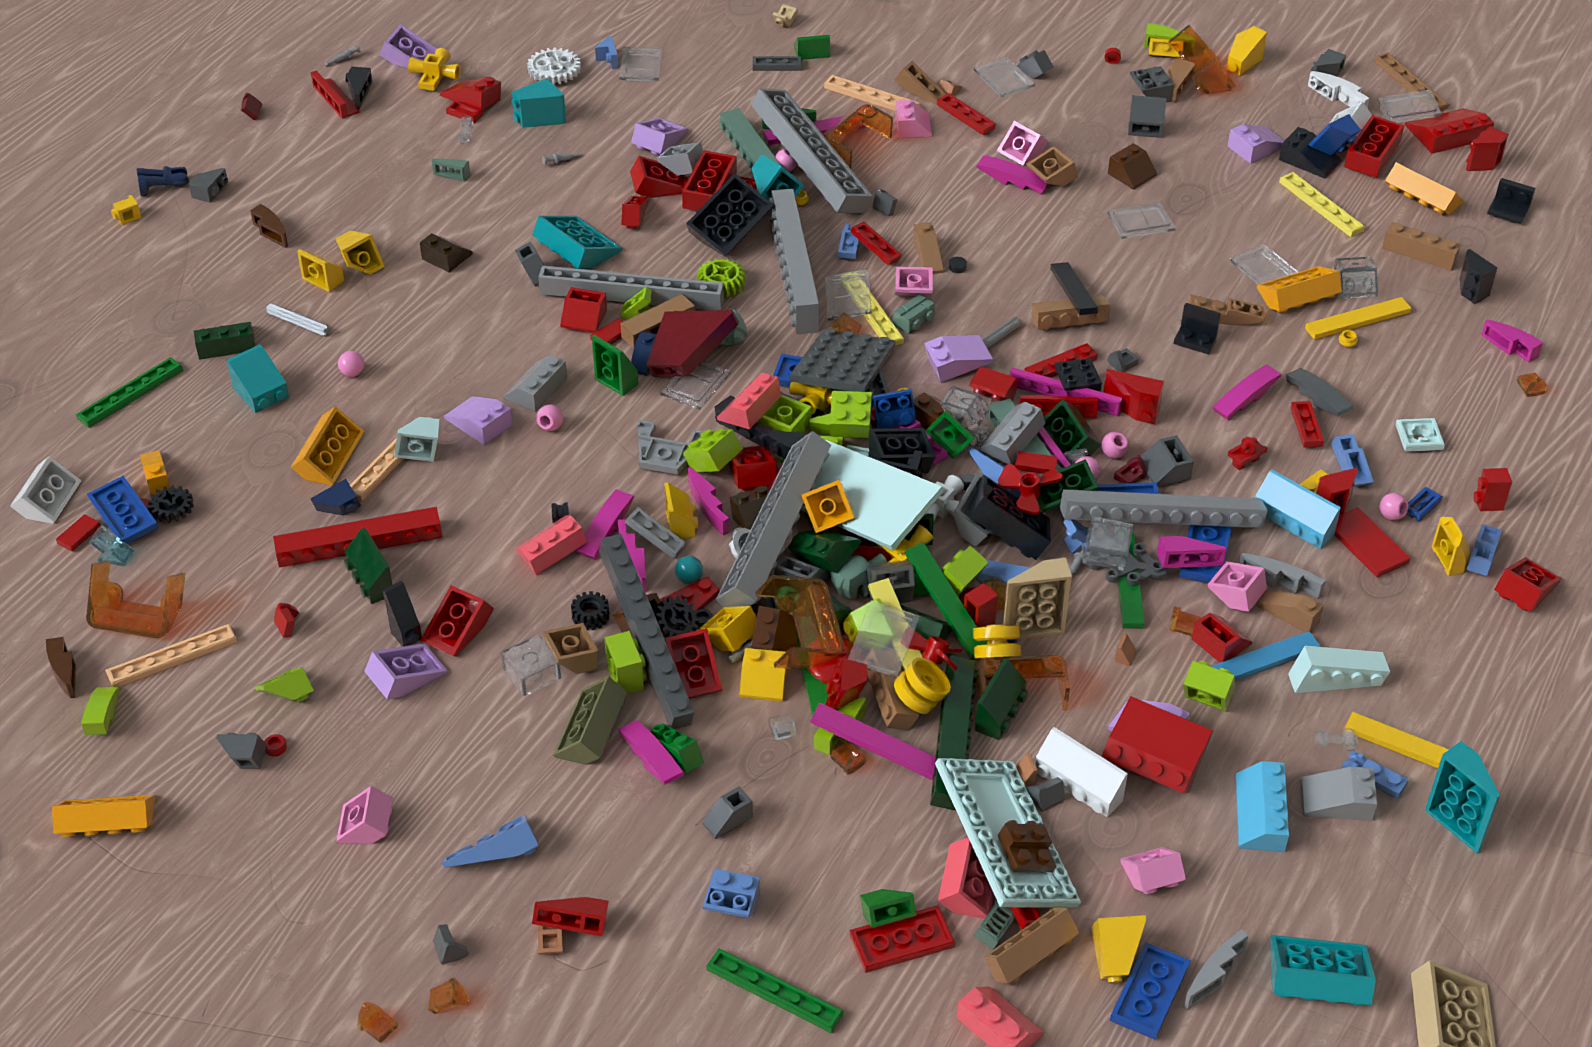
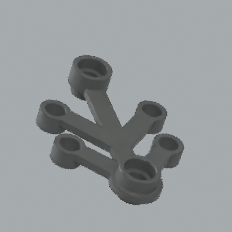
[1087,540,1167,586]

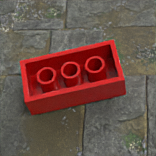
[1344,115,1404,178]
[682,150,737,211]

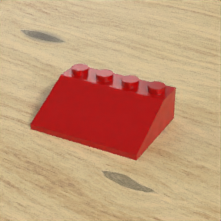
[1405,108,1495,154]
[1101,696,1213,793]

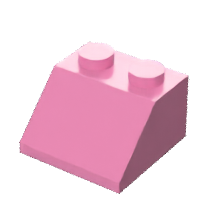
[895,100,932,137]
[997,121,1048,166]
[895,267,933,297]
[1208,561,1267,612]
[336,786,393,844]
[1120,847,1186,894]

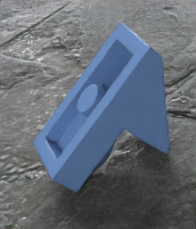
[595,36,618,69]
[1064,519,1099,553]

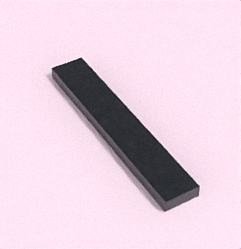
[1050,262,1098,315]

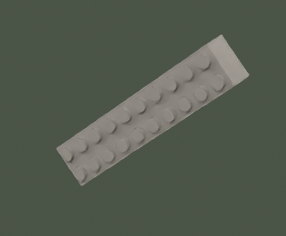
[751,88,873,213]
[769,189,819,334]
[715,431,831,607]

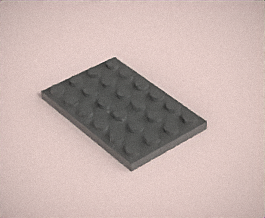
[790,328,896,392]

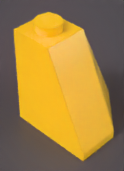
[1226,26,1267,76]
[335,231,385,275]
[1091,915,1146,983]

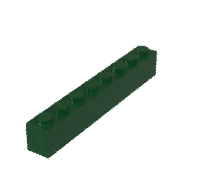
[930,655,978,811]

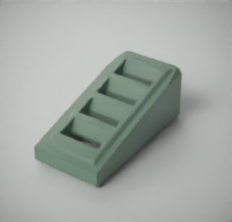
[432,158,470,182]
[974,901,1015,949]

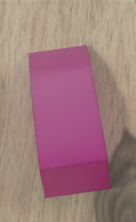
[1481,320,1543,362]

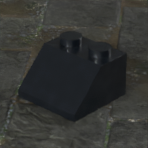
[1459,249,1498,304]

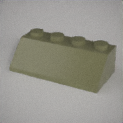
[553,676,627,764]

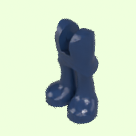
[136,166,189,196]

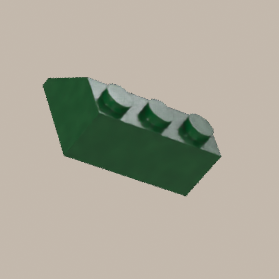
[194,322,255,360]
[1043,399,1102,463]
[1037,459,1099,513]
[344,527,393,604]
[787,530,861,574]
[900,604,952,640]
[975,658,1028,740]

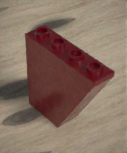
[646,309,739,377]

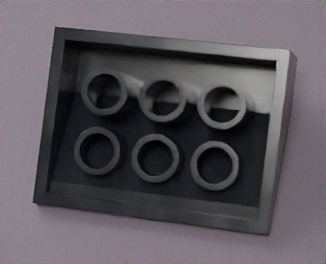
[686,173,774,257]
[969,475,1051,560]

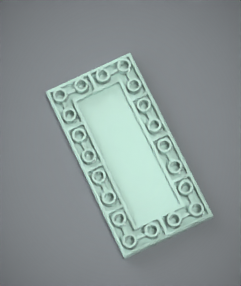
[800,440,944,550]
[935,758,1081,908]

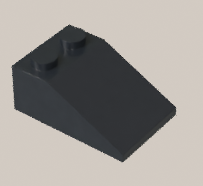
[1279,127,1341,179]

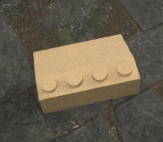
[1003,558,1072,639]
[1411,960,1496,1047]

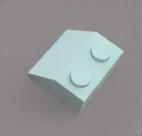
[394,417,439,462]

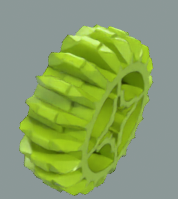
[697,258,746,299]

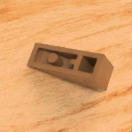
[1168,58,1196,103]
[895,61,946,105]
[913,222,944,274]
[1255,590,1324,632]

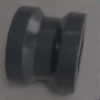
[551,502,569,523]

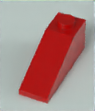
[621,196,649,229]
[532,897,609,936]

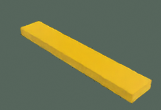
[1305,297,1412,340]
[1344,712,1449,768]

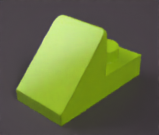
[620,286,652,319]

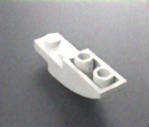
[1308,71,1369,108]

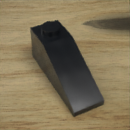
[345,66,372,109]
[383,581,422,647]

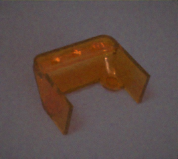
[1168,25,1236,94]
[822,104,893,169]
[86,561,186,638]
[755,575,844,669]
[975,655,1070,711]

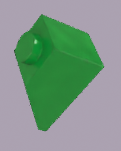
[860,889,916,928]

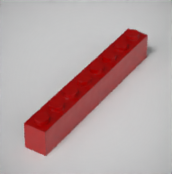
[273,507,443,568]

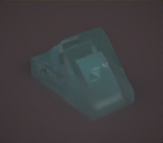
[89,525,135,566]

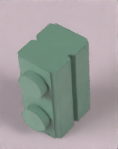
[893,294,935,334]

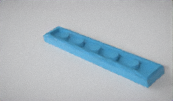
[1211,631,1321,681]

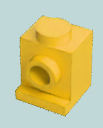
[111,195,142,225]

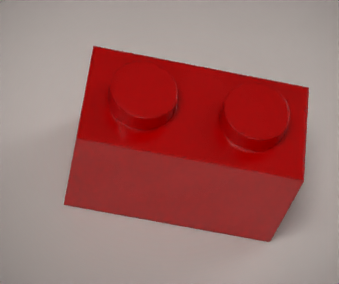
[1473,468,1512,511]
[964,583,998,628]

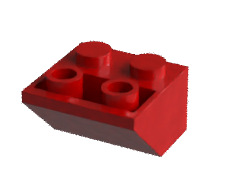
[1466,126,1509,171]
[560,287,607,333]
[969,366,1020,401]
[1316,468,1358,515]
[1192,613,1252,663]
[825,658,867,710]

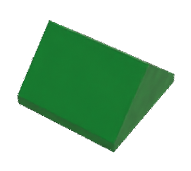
[794,35,830,60]
[925,410,975,458]

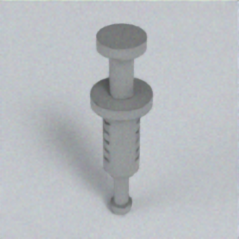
[325,45,361,66]
[542,153,582,164]
[1069,544,1091,575]

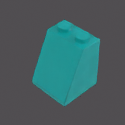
[511,78,566,128]
[751,154,804,200]
[226,344,289,413]

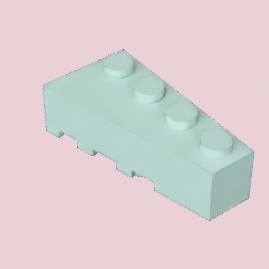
[1288,646,1390,693]

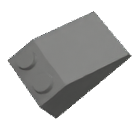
[1301,767,1377,821]

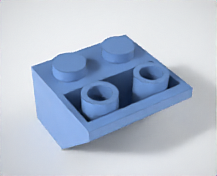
[703,869,760,918]

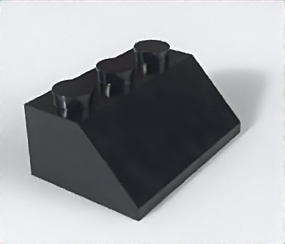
[869,428,936,473]

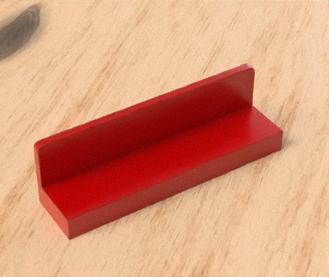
[310,70,360,119]

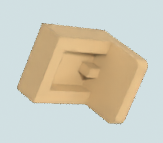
[772,4,798,27]

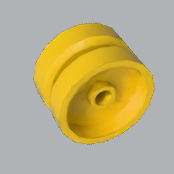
[973,624,1022,658]
[894,657,951,714]

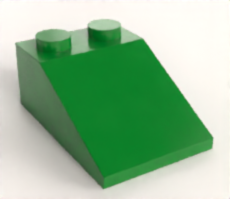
[592,335,638,396]

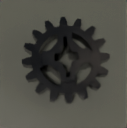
[148,485,194,523]
[655,595,700,637]

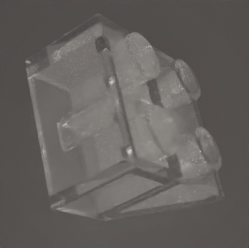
[1334,256,1378,299]
[1082,516,1133,570]

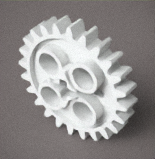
[527,47,581,84]

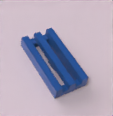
[1407,487,1443,522]

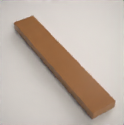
[1374,52,1449,113]

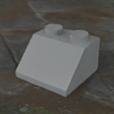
[657,142,703,177]

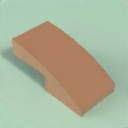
[538,925,563,955]

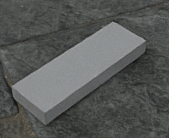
[625,507,686,559]

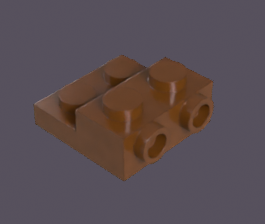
[997,820,1057,872]

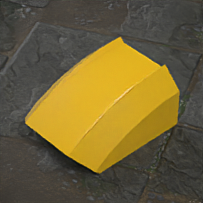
[1432,517,1470,576]

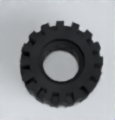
[571,591,610,630]

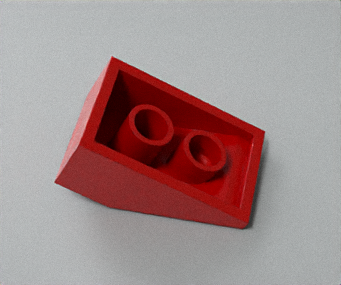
[440,77,501,111]
[630,156,688,197]
[1103,369,1164,425]
[728,445,777,490]
[1494,557,1562,612]
[420,585,494,657]
[665,628,722,698]

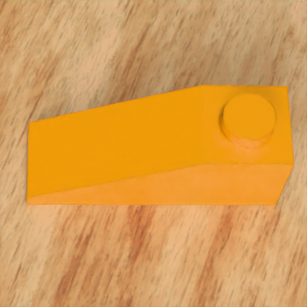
[140,450,170,495]

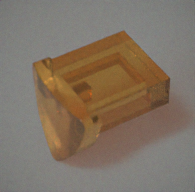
[830,312,862,334]
[1517,373,1547,397]
[982,577,1007,610]
[1169,606,1202,636]
[831,741,867,775]
[428,978,471,1014]
[357,1002,398,1043]

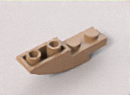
[1188,294,1264,325]

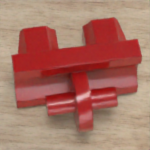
[1228,437,1268,470]

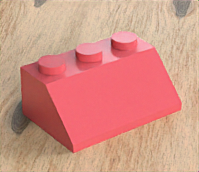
[717,373,781,429]
[515,515,587,575]
[938,837,994,919]
[956,986,1044,1047]

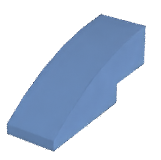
[1331,434,1374,487]
[1467,524,1502,576]

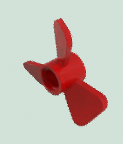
[998,464,1062,515]
[901,629,962,671]

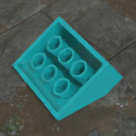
[532,215,623,269]
[1425,741,1500,854]
[1270,935,1376,1006]

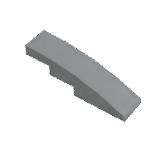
[1239,553,1326,599]
[1184,929,1248,1010]

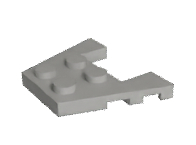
[638,419,704,475]

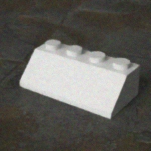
[1035,727,1128,817]

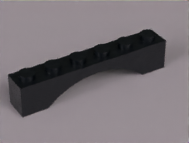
[714,395,806,459]

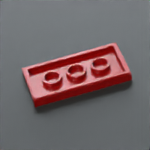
[1334,507,1410,577]
[850,905,955,973]

